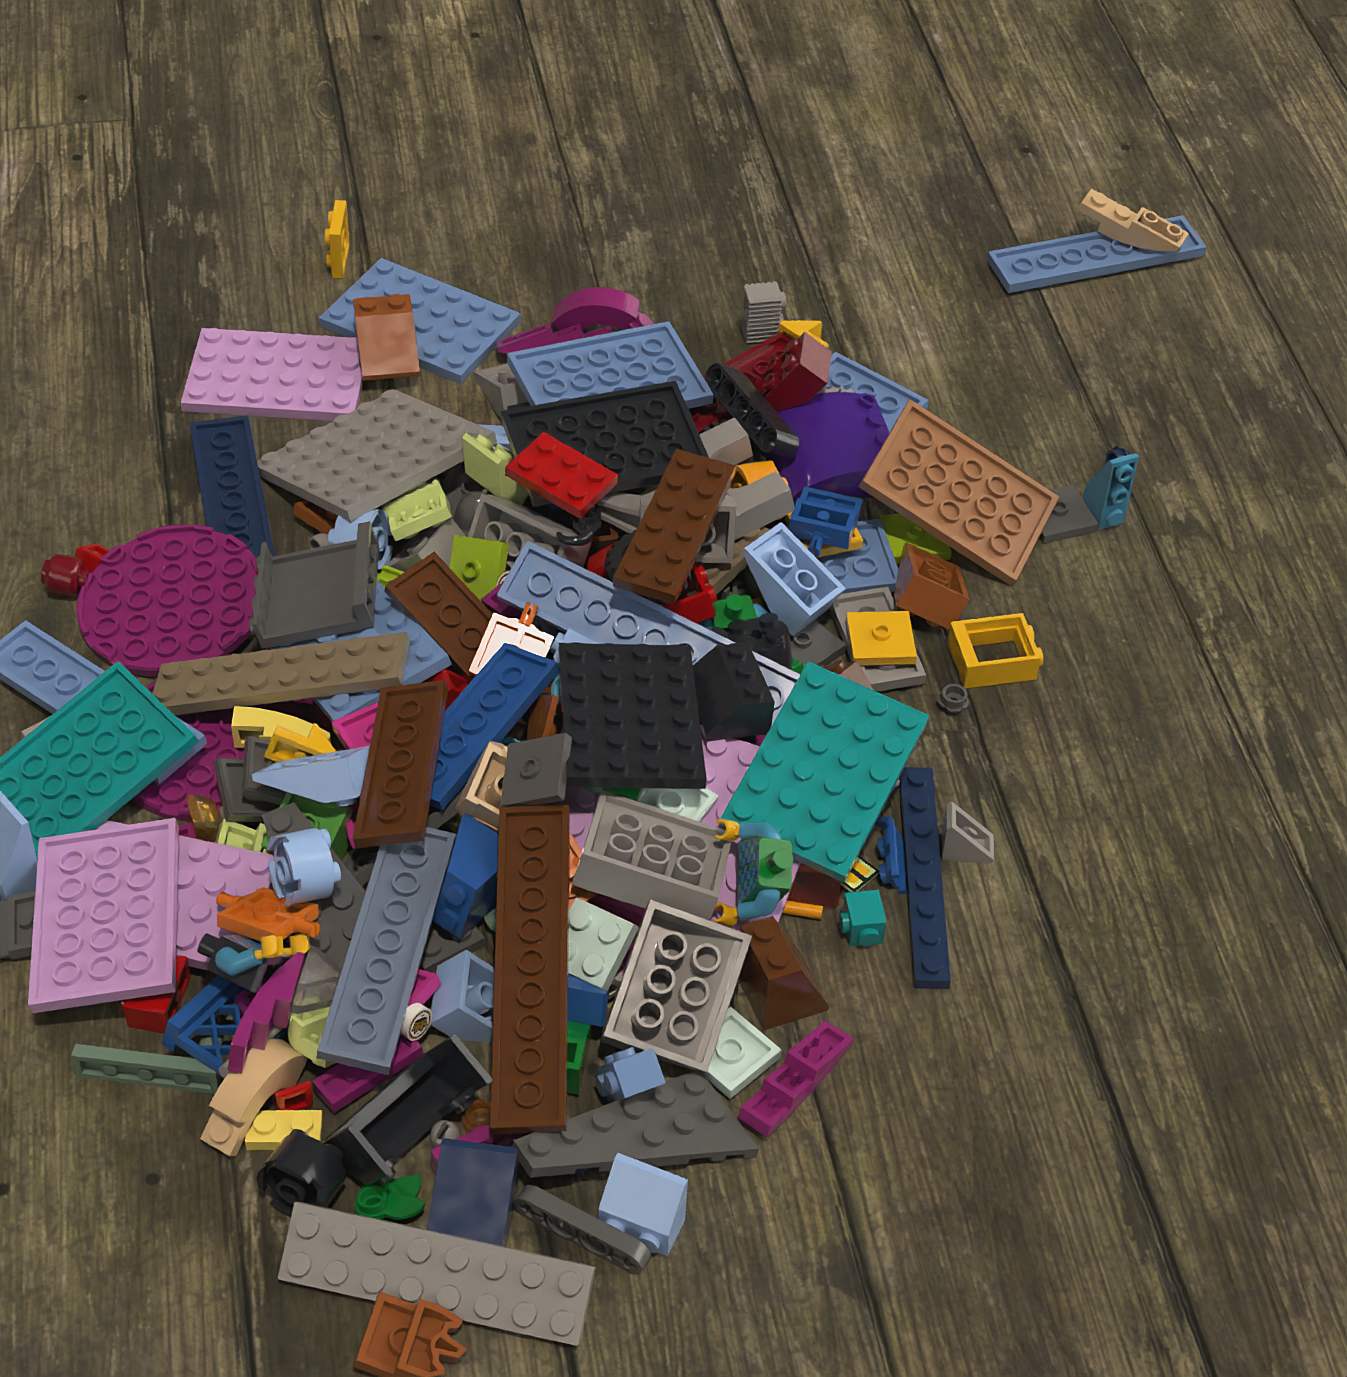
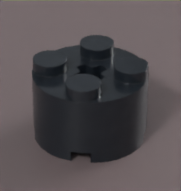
[727,613,793,670]
[257,1129,346,1218]

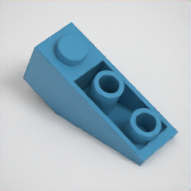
[1083,453,1139,530]

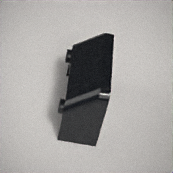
[322,1034,493,1186]

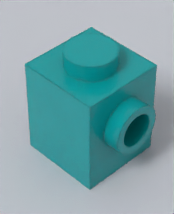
[839,890,887,947]

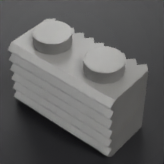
[741,281,786,343]

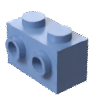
[595,1047,666,1102]

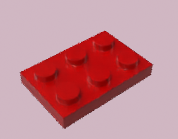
[505,432,618,519]

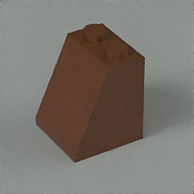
[738,916,829,1031]

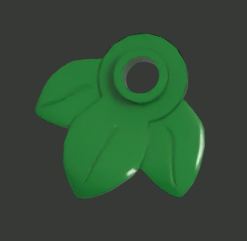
[354,1174,425,1220]

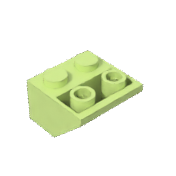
[462,433,528,505]

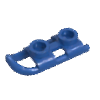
[875,816,907,894]

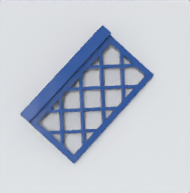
[162,975,321,1078]

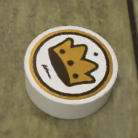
[400,1003,432,1041]

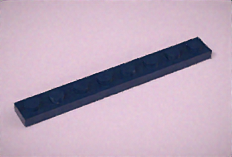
[899,767,951,989]

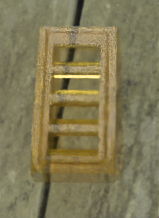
[186,794,222,838]

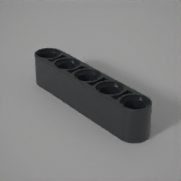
[705,363,799,459]

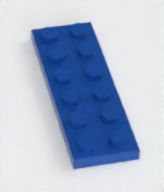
[430,642,559,811]

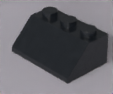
[693,643,775,739]

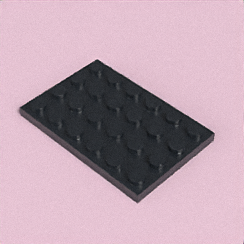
[501,381,709,507]
[558,642,707,789]

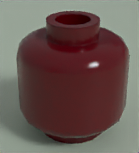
[41,554,90,597]

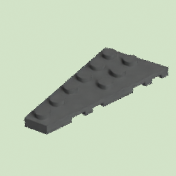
[512,1070,759,1178]

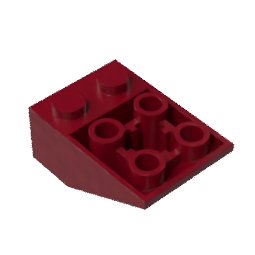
[750,332,832,412]

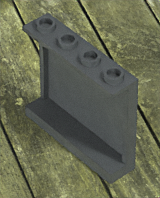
[249,521,379,649]

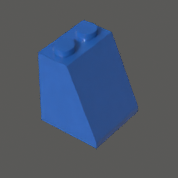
[432,813,499,939]

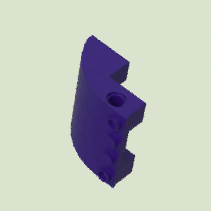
[761,392,889,517]

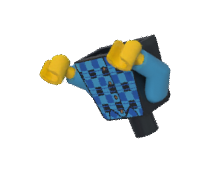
[197,933,311,993]

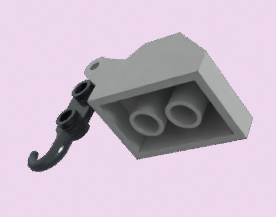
[556,490,736,563]

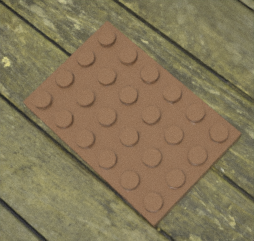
[858,399,1059,586]

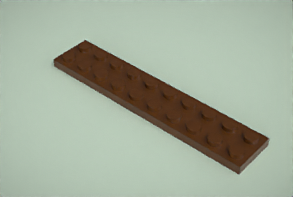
[490,804,570,1134]

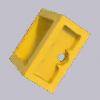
[947,613,1043,689]

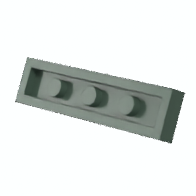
[71,1035,224,1094]

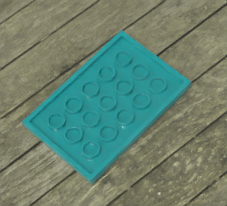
[0,661,199,862]
[719,661,930,883]

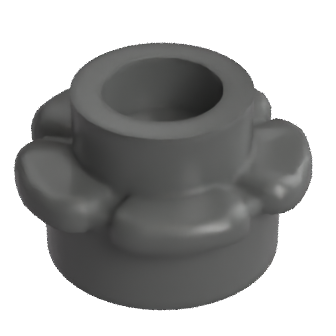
[938,684,970,713]

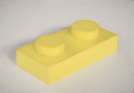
[245,1110,323,1150]

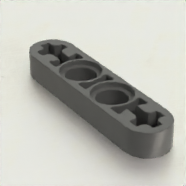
[514,1185,651,1274]

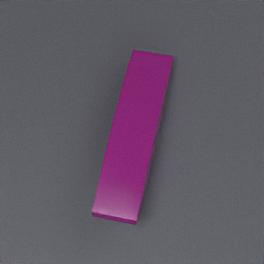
[497,322,613,354]
[227,952,305,1073]
[737,1020,854,1137]

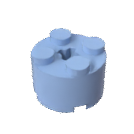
[328,508,393,569]
[267,828,341,906]

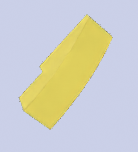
[231,706,331,748]

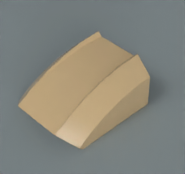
[456,741,508,834]

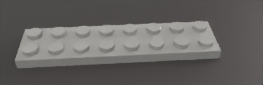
[278,1202,596,1346]

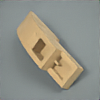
[1078,189,1189,251]

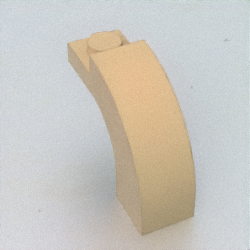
[200,1039,308,1156]

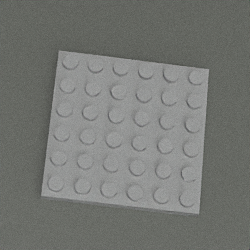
[257,390,497,522]

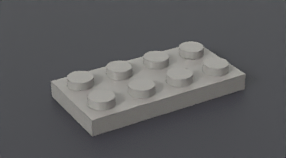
[830,587,926,692]

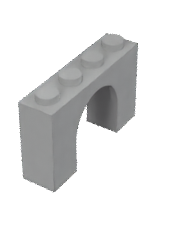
[700,417,795,541]

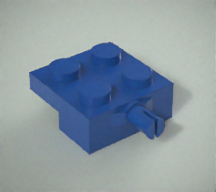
[789,486,863,557]

